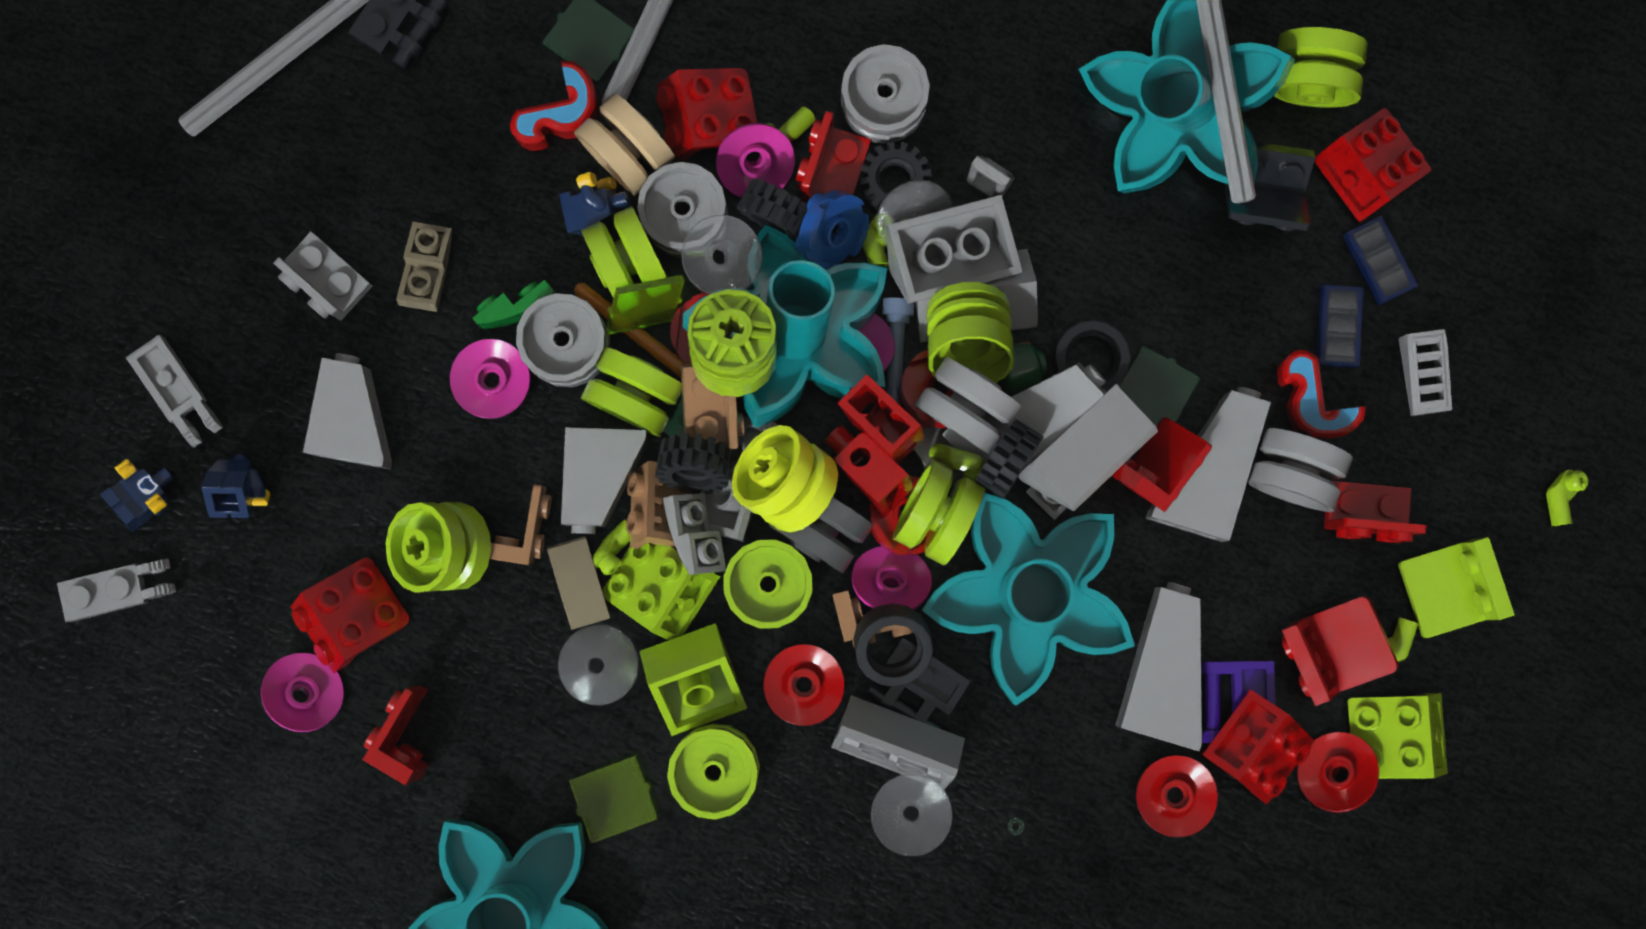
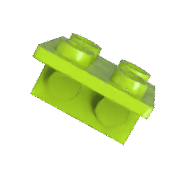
[1398,537,1515,638]
[602,543,720,640]
[1348,693,1448,779]

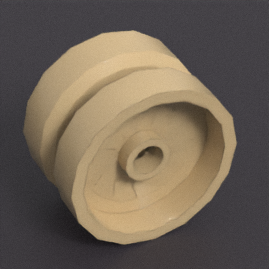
[574,93,675,196]

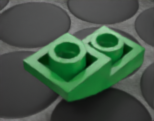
[472,280,555,330]

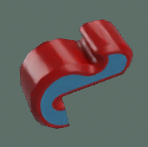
[510,61,598,151]
[1277,350,1366,440]

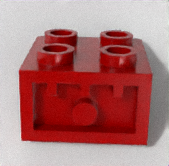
[1314,108,1431,222]
[796,110,871,204]
[1112,417,1212,512]
[1324,481,1426,543]
[362,685,429,785]
[1203,689,1314,804]

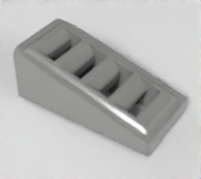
[967,156,1015,198]
[1398,329,1452,416]

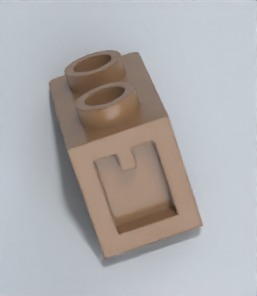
[489,484,552,566]
[833,591,921,647]

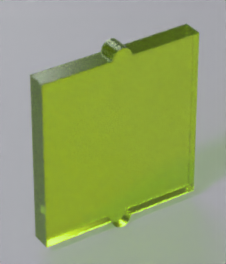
[606,275,685,335]
[569,756,658,844]

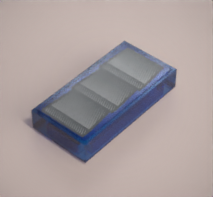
[1343,216,1418,305]
[1317,285,1363,368]

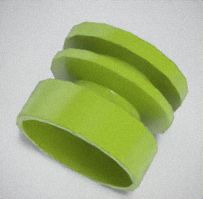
[926,282,1014,383]
[687,289,777,397]

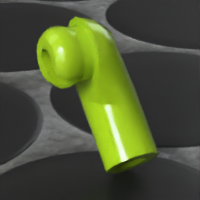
[766,107,815,143]
[863,213,894,270]
[929,443,985,480]
[1546,469,1588,526]
[593,519,630,575]
[1388,617,1418,662]

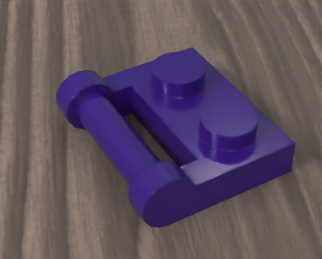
[1201,661,1275,743]

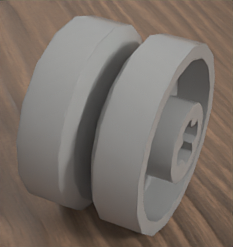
[841,44,930,144]
[637,162,729,259]
[516,293,611,387]
[914,357,1021,454]
[1248,428,1353,512]

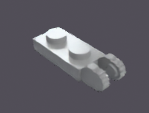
[126,335,223,447]
[57,559,176,622]

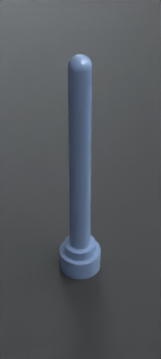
[882,298,915,406]

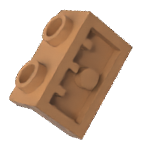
[681,364,744,449]
[626,461,692,549]

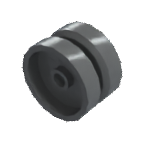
[769,497,874,573]

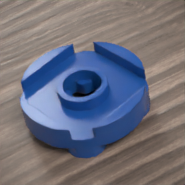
[795,190,869,270]

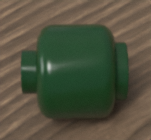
[996,342,1047,396]

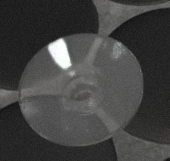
[876,180,953,246]
[682,215,762,294]
[558,625,639,705]
[871,774,952,856]

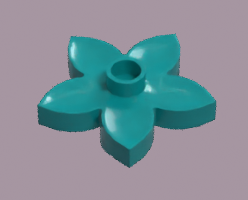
[1079,0,1295,193]
[682,224,887,428]
[921,493,1135,706]
[408,819,609,929]

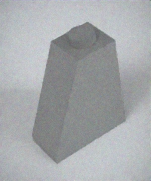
[303,353,392,469]
[561,427,649,534]

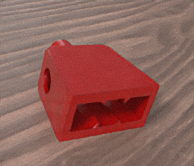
[838,374,925,465]
[825,425,914,517]

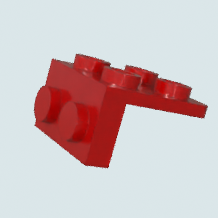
[657,68,757,161]
[291,558,409,673]
[1282,596,1399,706]

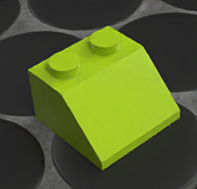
[639,623,747,736]

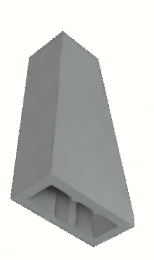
[942,362,1107,467]
[1146,387,1271,542]
[1115,582,1202,751]

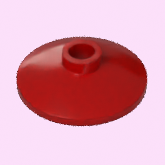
[764,644,844,726]
[1298,732,1380,813]
[1136,755,1218,837]

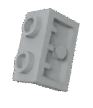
[274,232,372,321]

